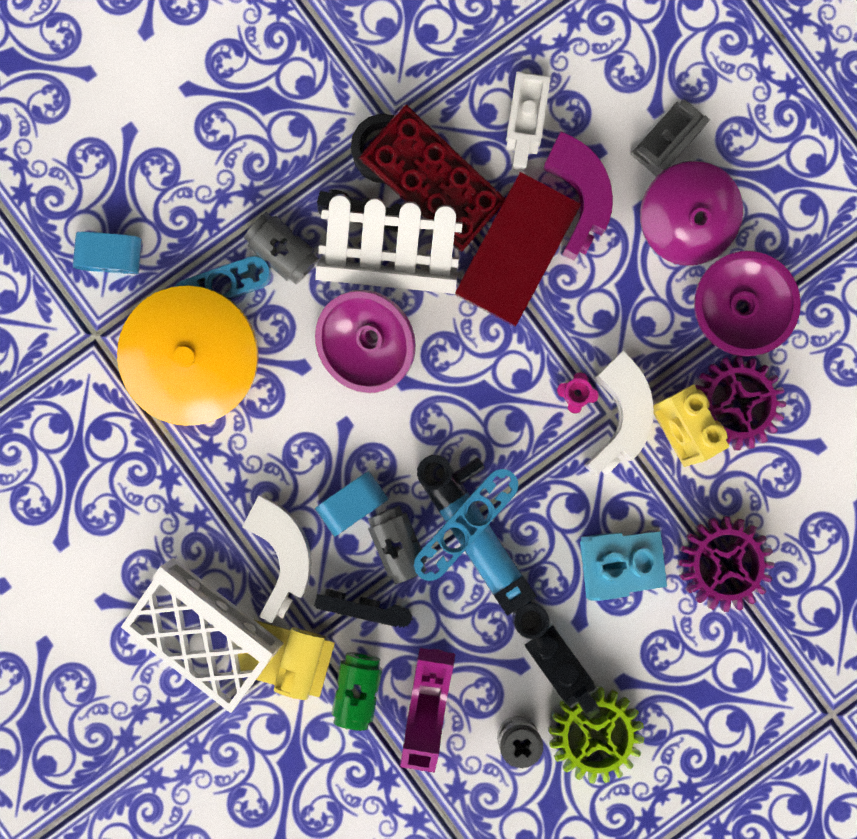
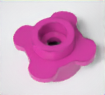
[557,372,598,414]

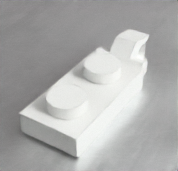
[506,71,551,172]

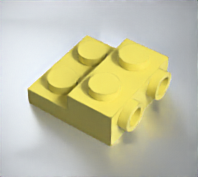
[653,384,730,467]

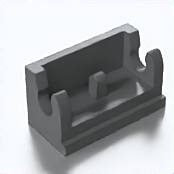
[631,99,710,177]

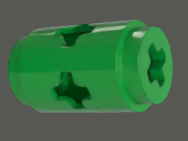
[331,652,382,731]

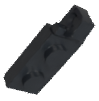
[524,625,601,720]

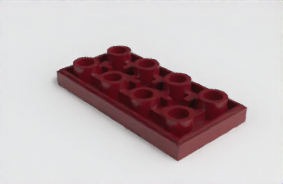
[358,104,506,252]
[454,172,581,327]

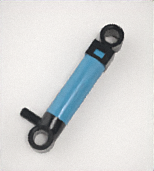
[417,455,549,639]

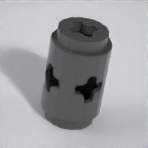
[244,212,319,284]
[368,505,427,584]
[497,716,543,768]

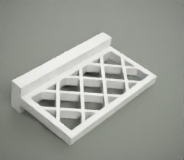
[121,558,284,713]

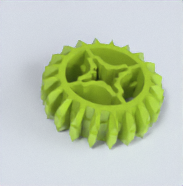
[548,686,644,784]

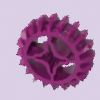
[695,356,786,451]
[678,516,775,612]

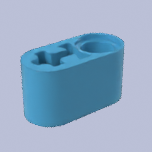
[73,232,142,274]
[315,471,389,537]

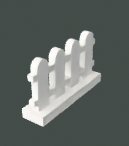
[315,194,462,294]

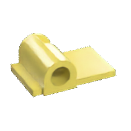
[232,619,335,700]

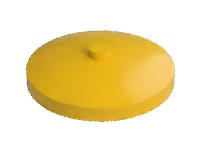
[117,286,259,426]

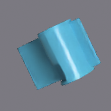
[580,531,667,601]

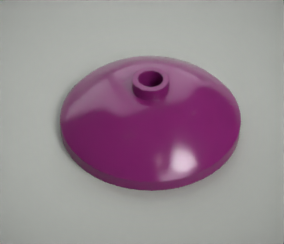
[640,161,743,266]
[694,251,801,357]
[315,290,416,393]

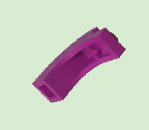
[543,131,613,261]
[400,648,455,773]

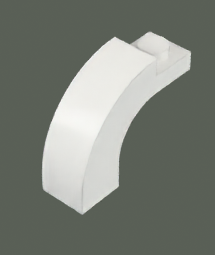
[584,351,654,475]
[242,496,312,623]

